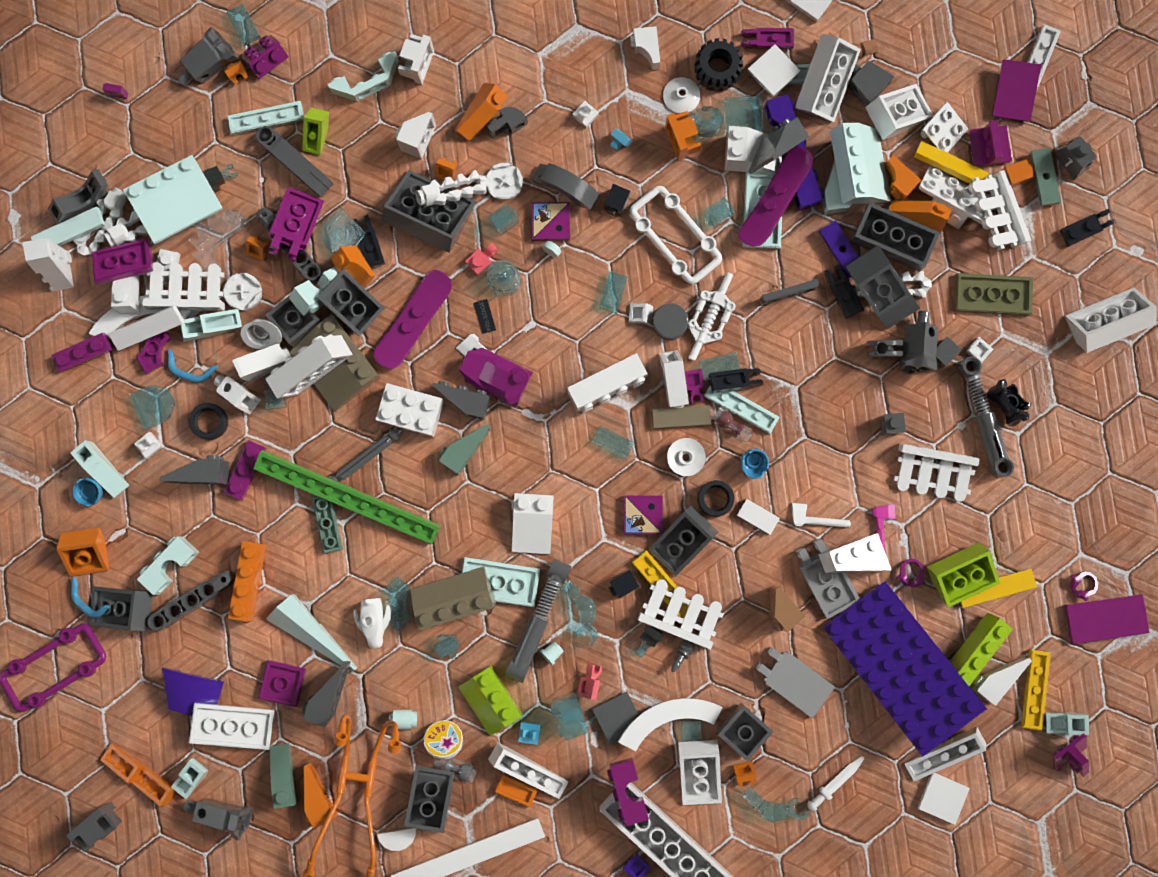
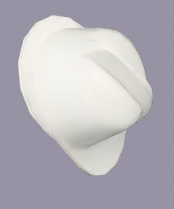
[241,318,282,349]

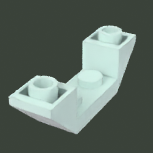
[327,51,399,102]

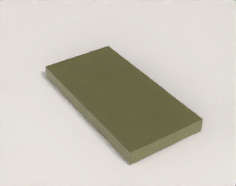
[955,273,1033,316]

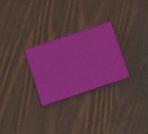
[992,59,1041,122]
[92,238,153,285]

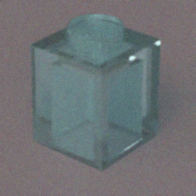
[704,197,735,229]
[489,204,519,236]

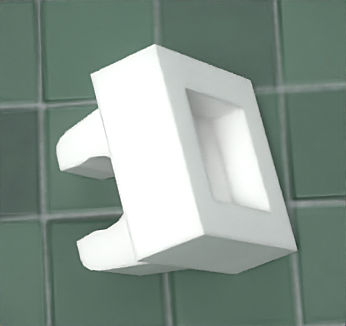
[572,101,599,128]
[134,432,163,459]

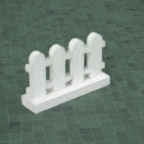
[969,170,1031,250]
[143,262,225,311]
[894,443,980,501]
[637,579,724,650]

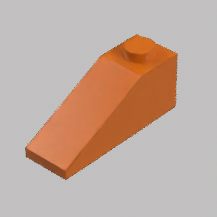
[455,83,508,141]
[888,200,952,236]
[304,762,338,829]

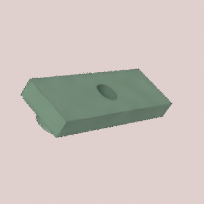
[1029,148,1061,207]
[311,496,343,554]

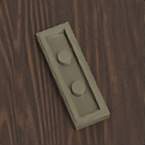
[652,405,711,429]

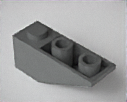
[433,381,490,420]

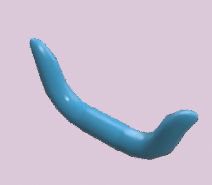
[168,349,219,383]
[71,576,110,618]

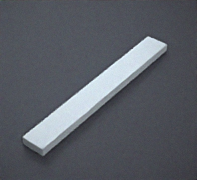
[391,817,545,877]

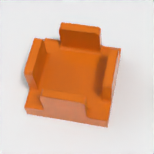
[665,111,701,161]

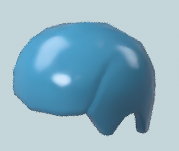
[740,448,769,479]
[72,477,103,507]

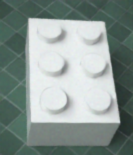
[376,383,444,438]

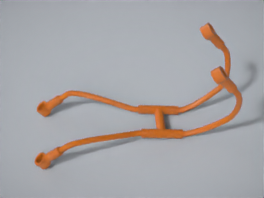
[302,714,401,877]

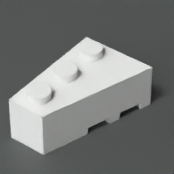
[22,238,74,292]
[819,533,891,573]

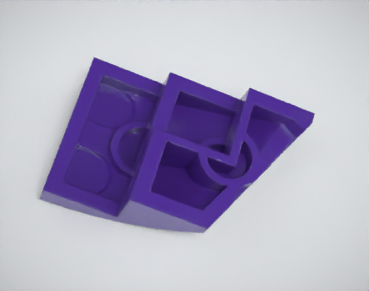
[161,667,224,716]

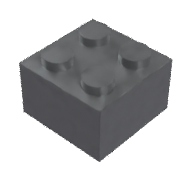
[266,294,322,347]
[716,703,773,762]

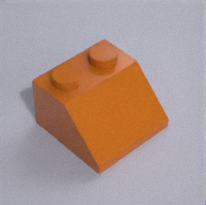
[57,527,109,576]

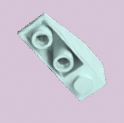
[822,160,852,215]
[70,440,130,498]

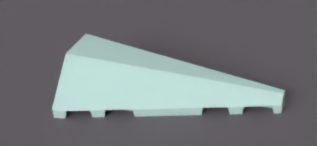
[266,594,357,672]

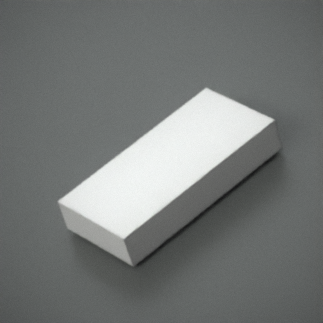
[736,499,780,535]

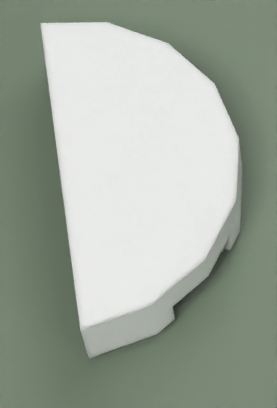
[377,828,417,851]

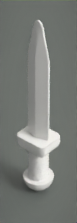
[807,757,864,811]

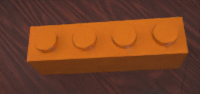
[228,541,267,622]

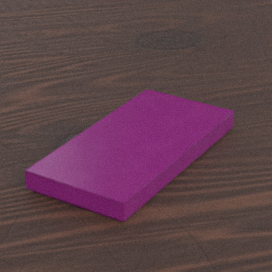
[1064,594,1150,644]

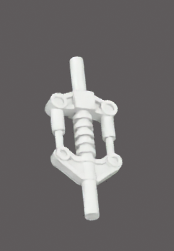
[688,272,735,361]

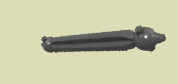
[327,428,403,482]

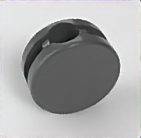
[653,303,688,340]
[867,340,903,357]

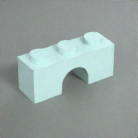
[289,267,339,315]
[137,536,200,595]

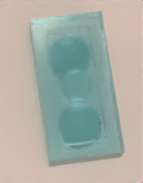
[599,271,628,314]

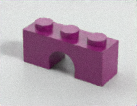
[607,758,649,826]

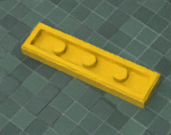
[914,140,989,184]
[632,550,689,619]
[960,569,1037,608]
[1021,649,1051,731]

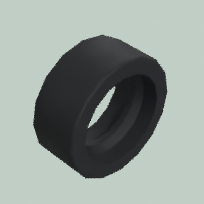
[189,403,228,440]
[697,480,735,517]

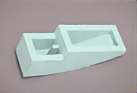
[180,309,242,342]

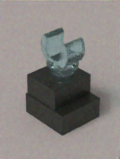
[203,163,238,193]
[635,624,663,658]

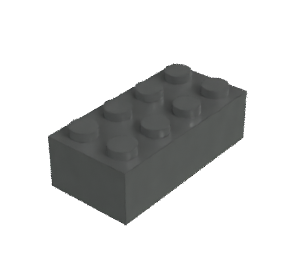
[850,202,940,272]

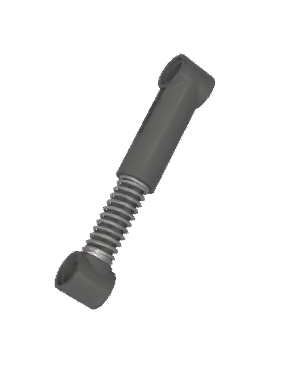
[957,356,1014,478]
[505,559,572,683]

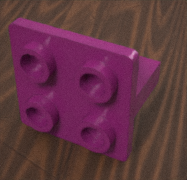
[242,35,289,79]
[969,121,1012,166]
[1053,733,1089,777]

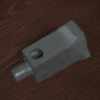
[178,26,239,86]
[897,311,938,375]
[183,798,253,841]

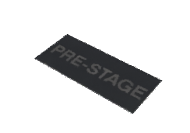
[474,299,496,334]

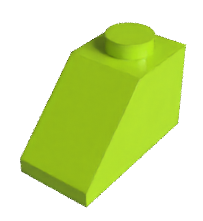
[302,107,329,155]

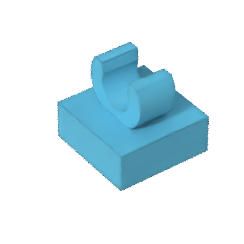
[610,128,633,151]
[518,721,541,745]

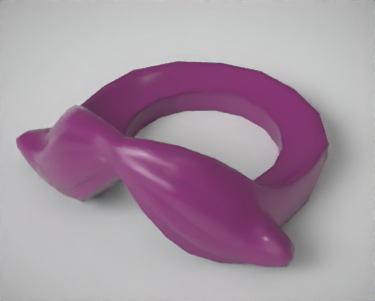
[896,559,926,587]
[1070,571,1098,601]

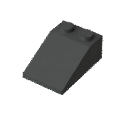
[749,117,809,174]
[317,268,385,336]
[160,455,230,485]
[648,506,719,577]
[88,586,152,631]
[302,661,351,727]
[404,766,455,833]

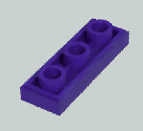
[819,221,859,279]

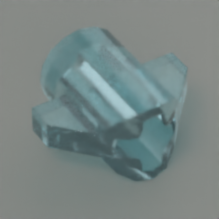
[434,634,459,659]

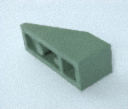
[439,424,492,475]
[270,743,299,809]

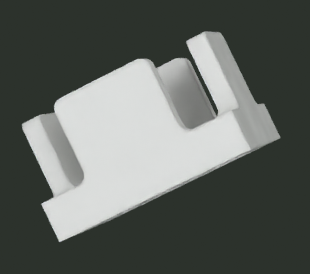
[398,34,434,85]

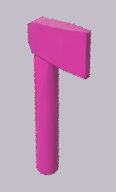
[872,504,895,551]

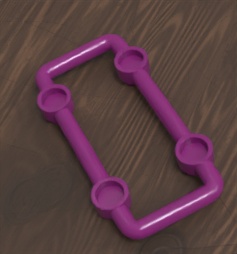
[0,623,106,712]

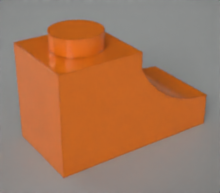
[885,155,921,200]
[330,245,375,287]

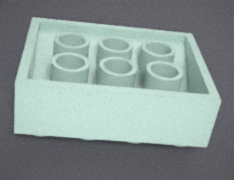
[830,123,891,204]
[123,155,223,244]

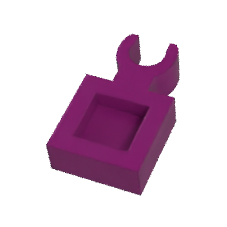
[684,369,705,403]

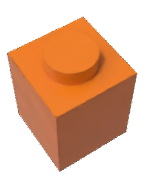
[1001,159,1033,187]

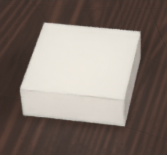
[965,337,993,363]

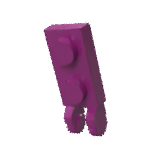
[741,28,794,49]

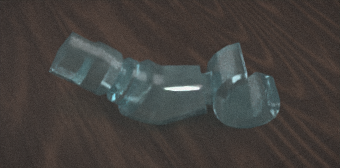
[560,580,598,646]
[742,787,810,822]

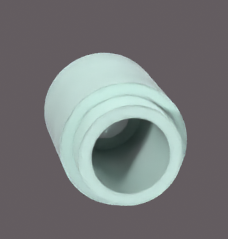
[389,710,417,729]

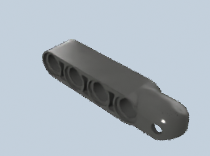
[256,126,333,198]
[257,207,323,284]
[148,570,236,631]

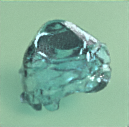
[690,106,724,138]
[487,260,522,296]

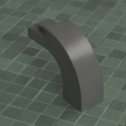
[531,163,599,210]
[48,169,108,224]

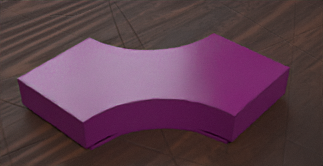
[136,331,171,375]

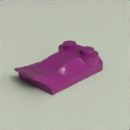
[459,347,533,407]

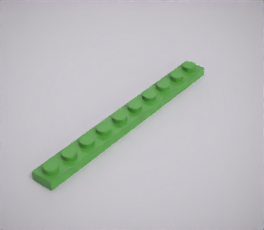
[254,450,441,544]

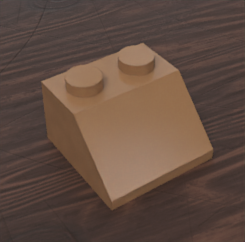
[769,586,805,632]

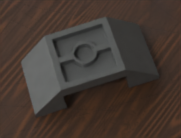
[846,245,920,329]

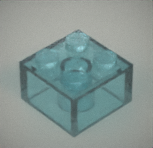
[551,691,588,741]

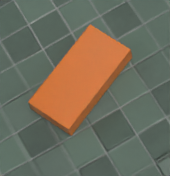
[494,773,538,808]

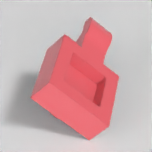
[465,243,498,276]
[577,664,602,700]

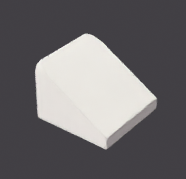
[629,303,653,325]

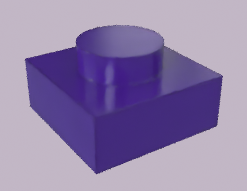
[623,852,651,877]

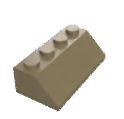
[411,566,496,630]

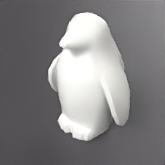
[353,598,391,649]

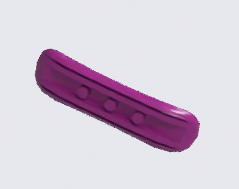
[738,146,813,247]
[373,269,452,369]

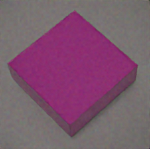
[102,83,128,99]

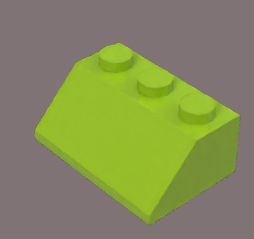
[927,542,1000,608]
[459,665,523,736]

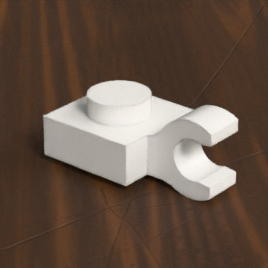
[157,249,180,284]

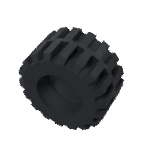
[694,38,743,92]

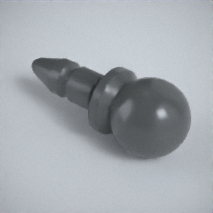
[671,640,695,672]

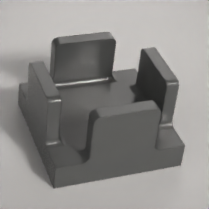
[66,802,122,852]

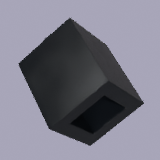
[604,184,630,216]
[608,570,640,599]

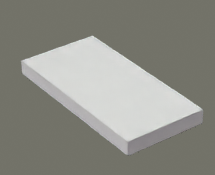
[189,703,274,750]

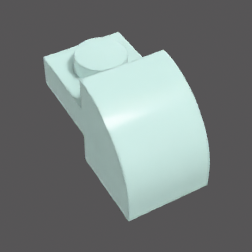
[1045,712,1089,735]
[171,758,209,799]

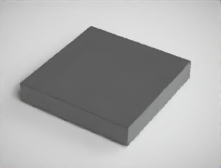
[592,691,639,745]

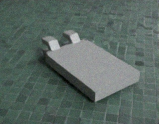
[796,538,860,619]
[755,647,835,718]

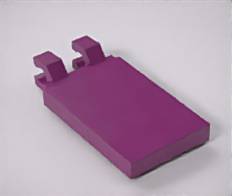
[269,187,324,262]

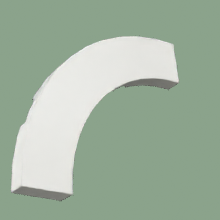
[89,295,191,341]
[618,698,722,751]

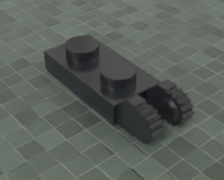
[1059,209,1116,247]
[353,215,386,269]
[824,265,864,319]
[708,368,763,393]

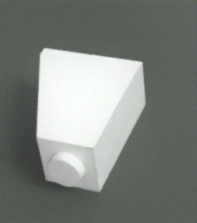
[232,343,291,383]
[659,350,689,408]

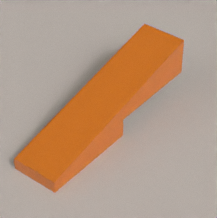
[100,744,177,806]

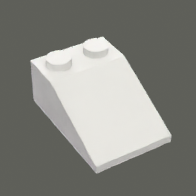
[865,84,933,140]
[724,126,782,174]
[512,493,554,554]
[678,740,722,805]

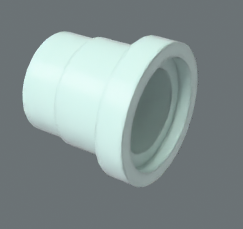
[539,641,564,666]

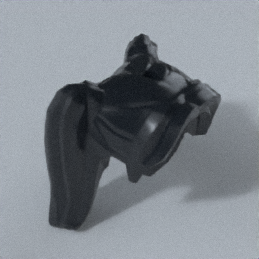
[987,379,1031,427]

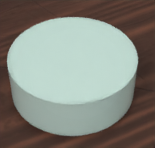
[542,241,561,258]

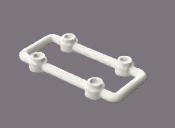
[629,186,722,284]

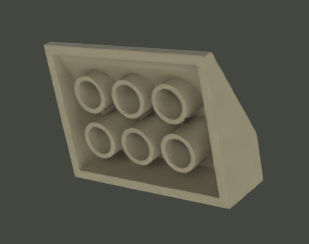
[290,314,381,412]

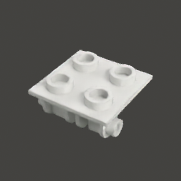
[920,102,968,153]

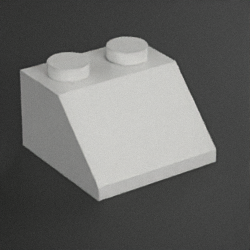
[395,112,436,159]

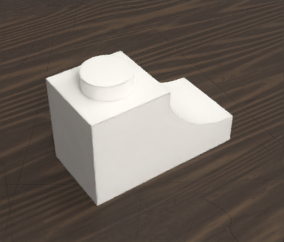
[630,26,660,70]

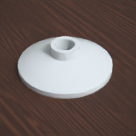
[663,77,700,114]
[667,438,706,476]

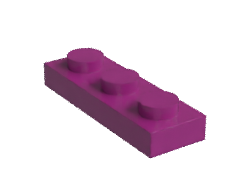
[51,333,112,373]
[224,440,267,500]

